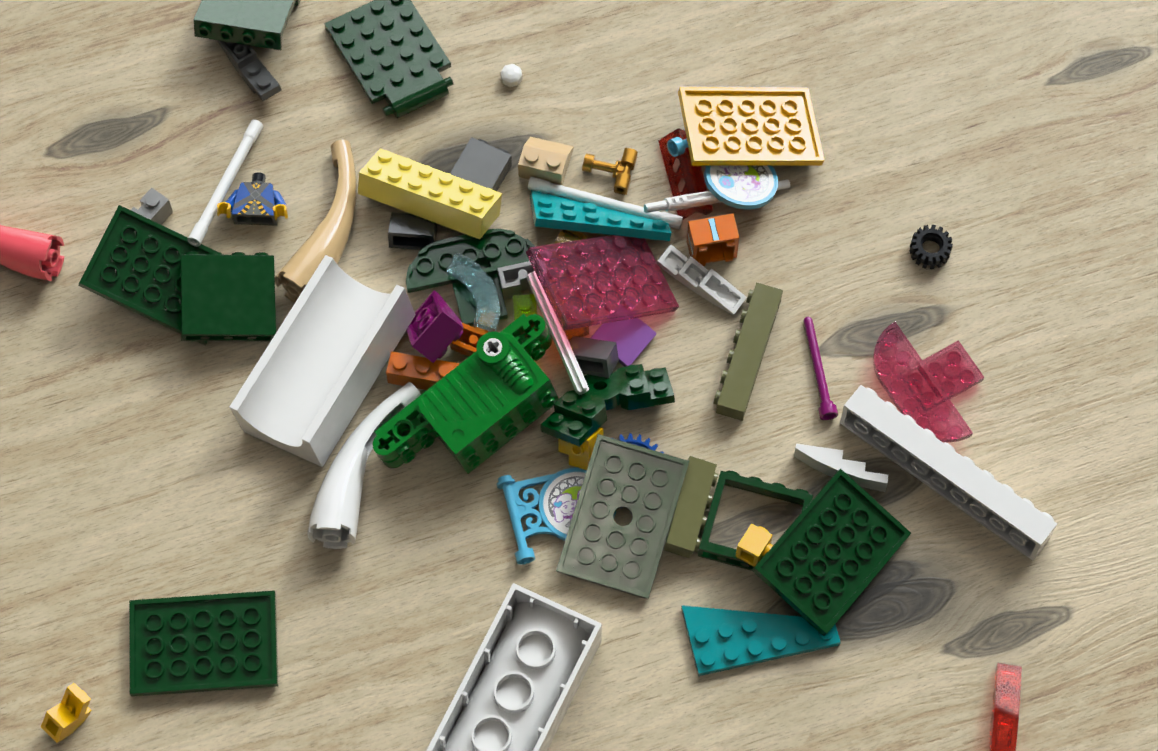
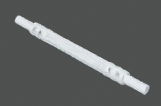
[644,179,790,213]

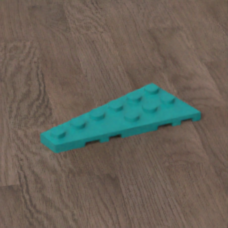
[530,190,671,241]
[681,605,841,676]

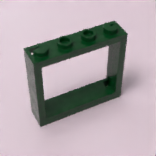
[698,470,813,571]

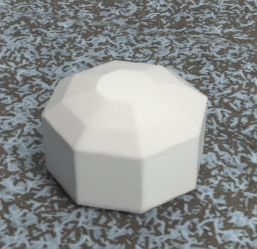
[500,64,523,87]

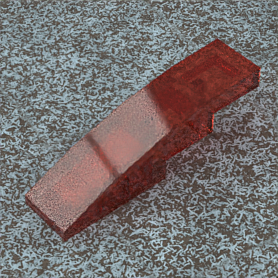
[989,663,1022,751]

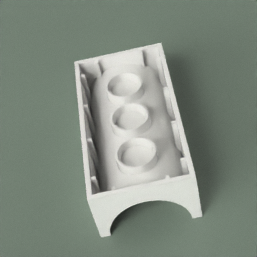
[230,255,415,467]
[426,583,602,751]

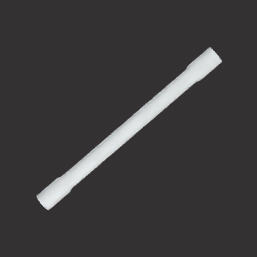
[187,120,263,247]
[528,176,683,230]

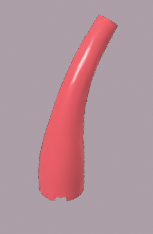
[0,225,65,281]

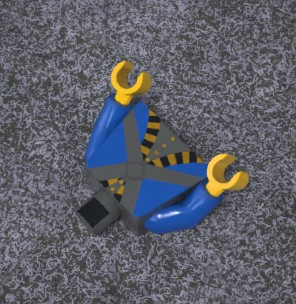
[217,172,288,226]

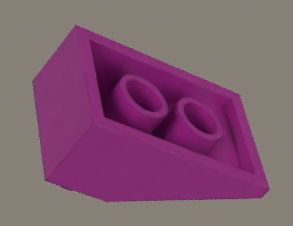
[406,290,464,363]

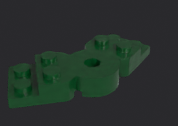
[540,364,675,447]

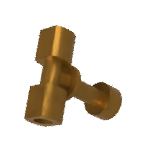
[582,148,638,195]

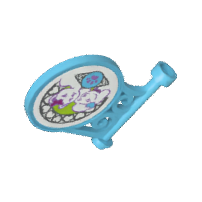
[667,137,778,210]
[497,467,616,565]

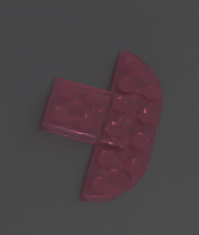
[873,322,984,442]

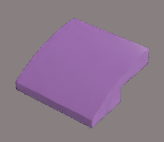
[591,305,657,367]

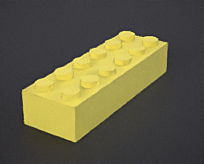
[358,149,502,239]

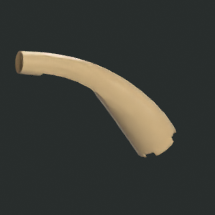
[275,140,356,303]

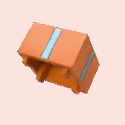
[687,213,739,266]

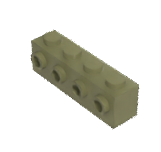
[663,456,718,558]

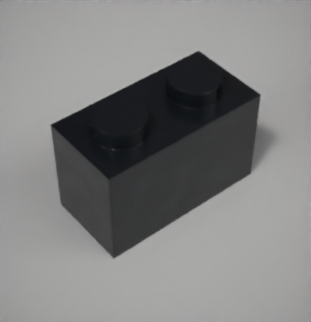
[388,212,437,250]

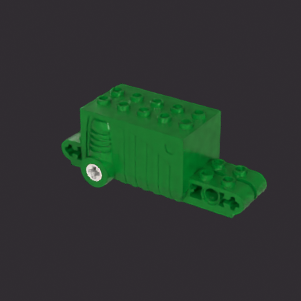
[373,314,559,474]

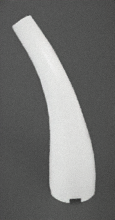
[308,382,421,549]

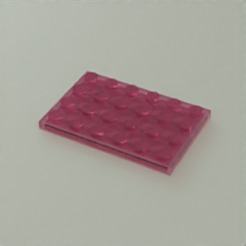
[526,235,679,330]

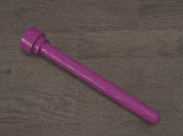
[803,317,838,420]

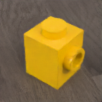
[735,523,773,566]

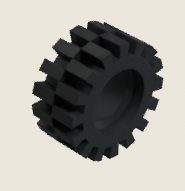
[909,225,953,269]

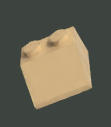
[518,137,573,186]

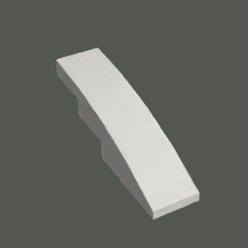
[655,244,747,315]
[794,444,888,492]

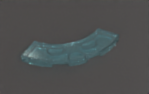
[447,252,500,332]

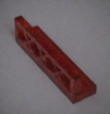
[658,128,713,220]

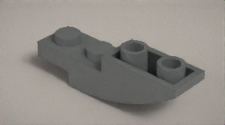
[217,40,282,101]

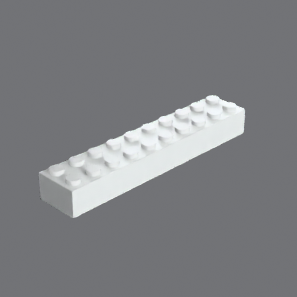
[840,385,1057,561]

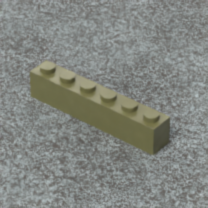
[713,282,783,421]

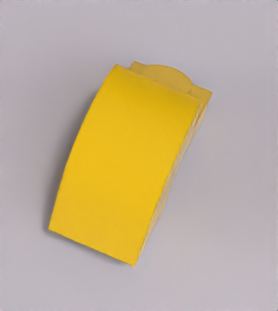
[41,683,91,743]

